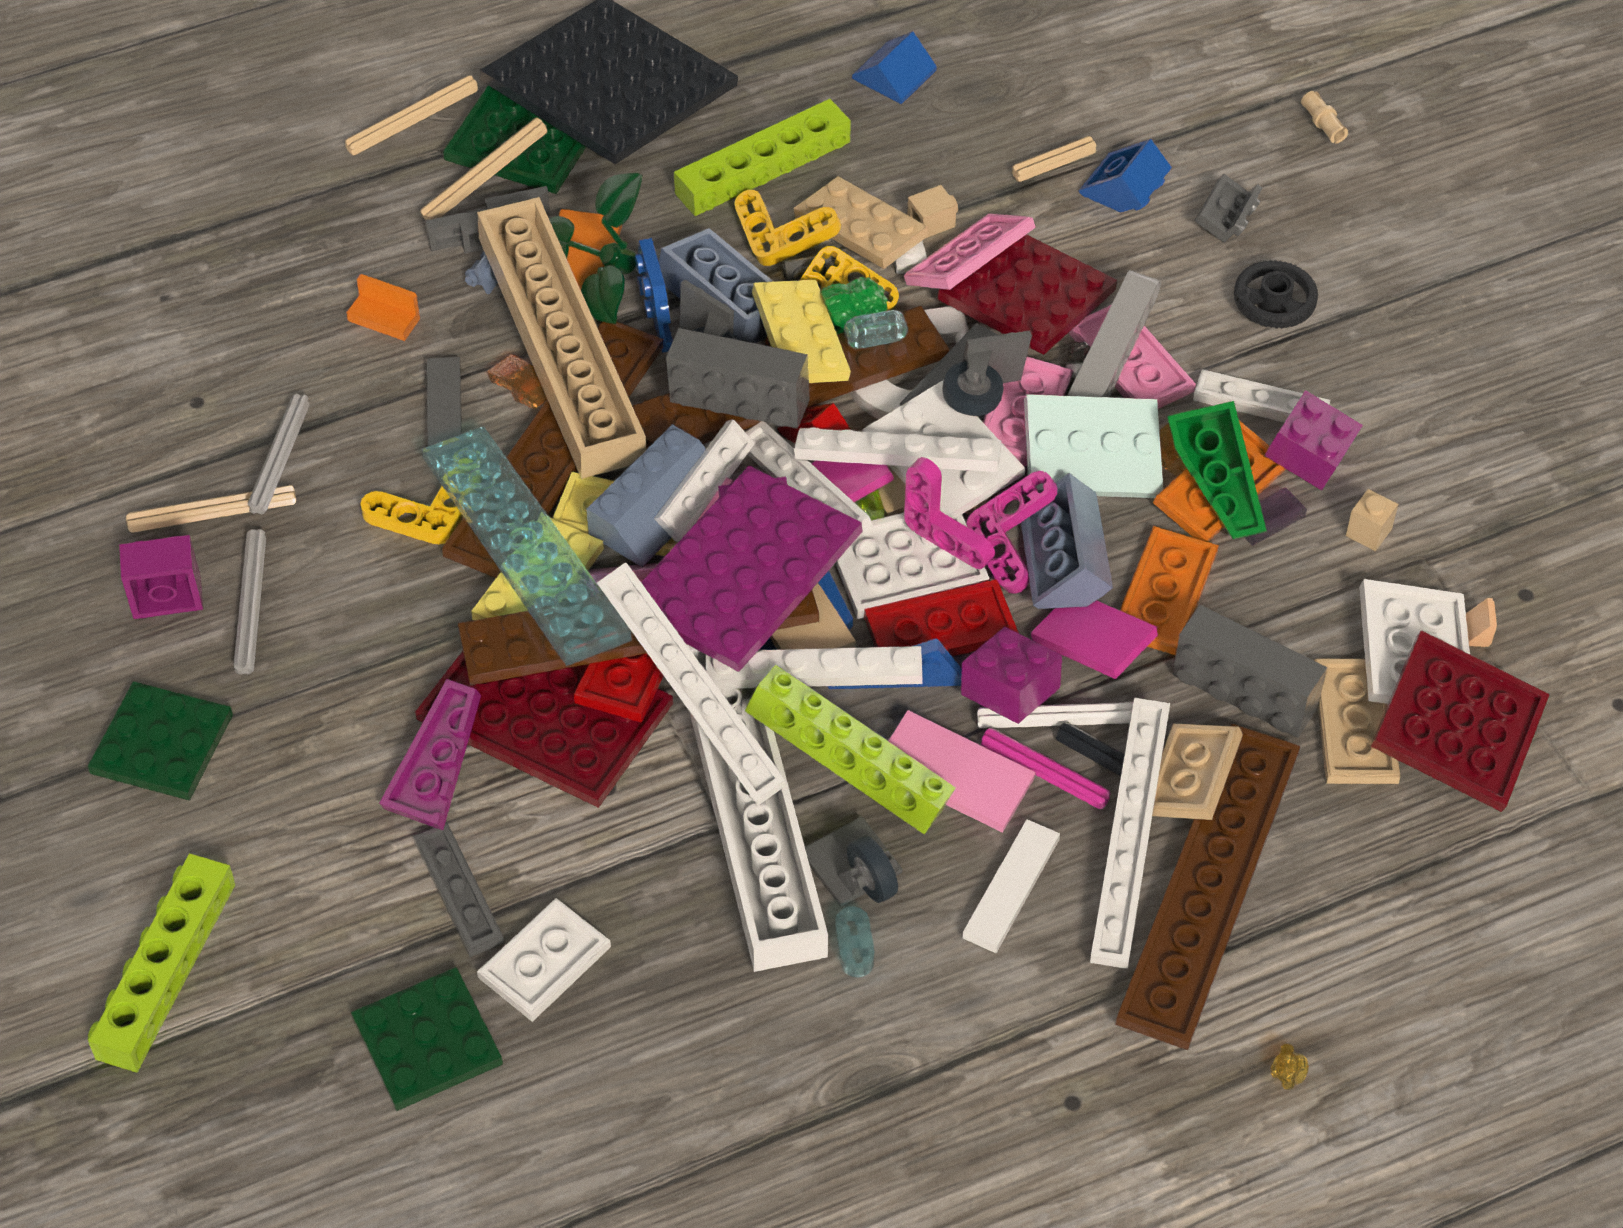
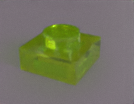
[859,489,884,521]

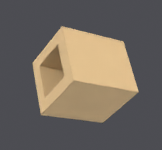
[907,185,958,238]
[1346,489,1398,551]

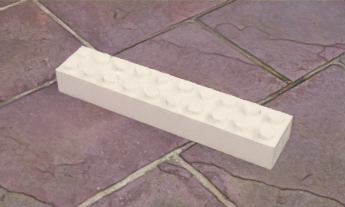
[687,645,828,972]

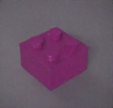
[1264,390,1363,491]
[119,535,203,619]
[961,627,1062,724]

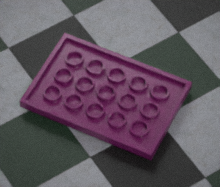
[641,466,863,672]

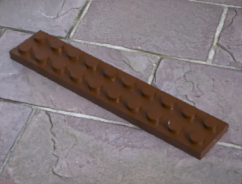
[632,306,949,450]
[442,322,663,578]
[458,590,819,685]
[1115,724,1300,1050]

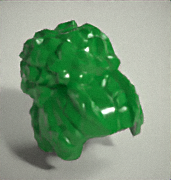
[820,277,888,334]

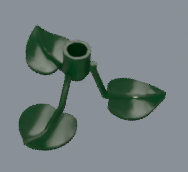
[549,173,643,324]

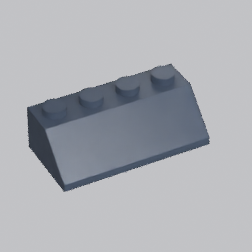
[659,228,773,343]
[586,424,706,567]
[1021,473,1113,609]

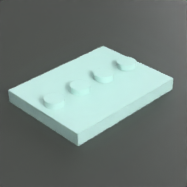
[1024,395,1163,498]

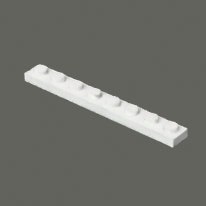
[597,562,788,806]
[1090,698,1170,969]

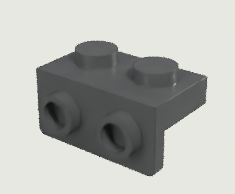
[1194,174,1263,243]

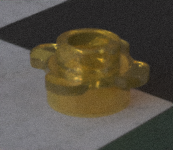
[1271,1044,1309,1090]

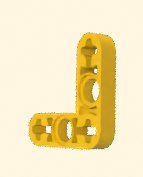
[734,190,841,266]
[800,246,899,313]
[360,461,482,545]

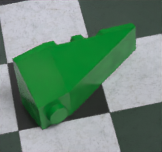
[1167,401,1267,540]

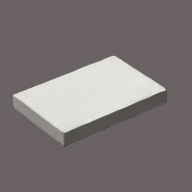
[477,898,611,1022]

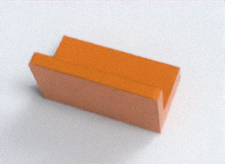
[346,274,420,341]

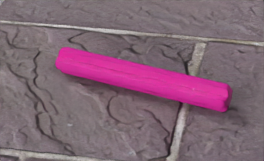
[981,728,1111,809]

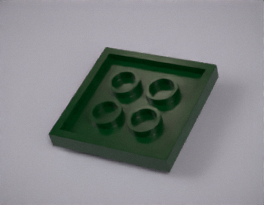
[88,681,233,801]
[351,967,503,1111]

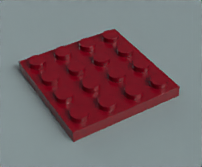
[938,234,1117,355]
[1371,630,1550,812]

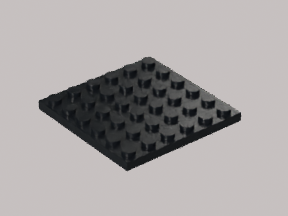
[480,0,738,165]

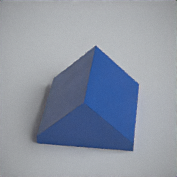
[852,31,937,104]

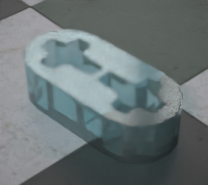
[844,310,908,349]
[835,906,875,977]

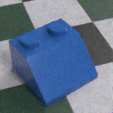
[1079,139,1172,213]

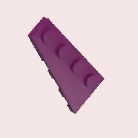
[379,679,481,830]

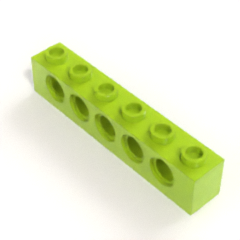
[674,99,851,216]
[745,664,956,835]
[88,853,236,1073]

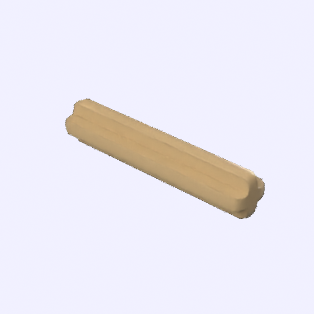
[1012,136,1096,182]

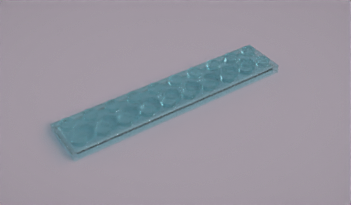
[422,427,632,666]

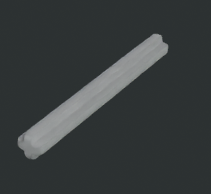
[248,393,310,515]
[233,529,266,675]

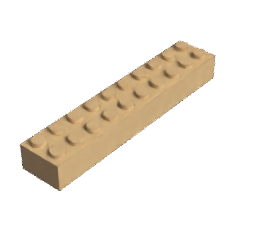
[477,197,646,479]

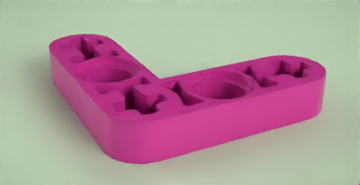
[904,457,995,569]
[966,471,1058,594]

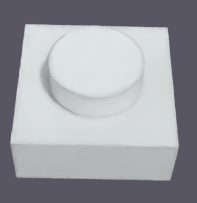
[893,241,927,274]

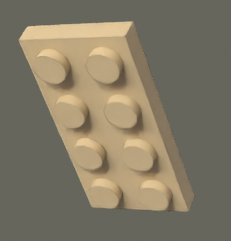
[794,176,928,269]

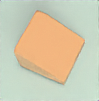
[1466,598,1497,647]

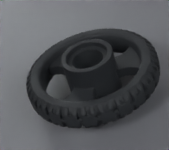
[1234,260,1318,329]

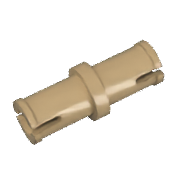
[1301,91,1348,144]

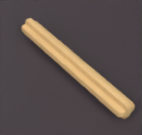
[345,75,478,156]
[420,118,547,220]
[126,485,296,533]

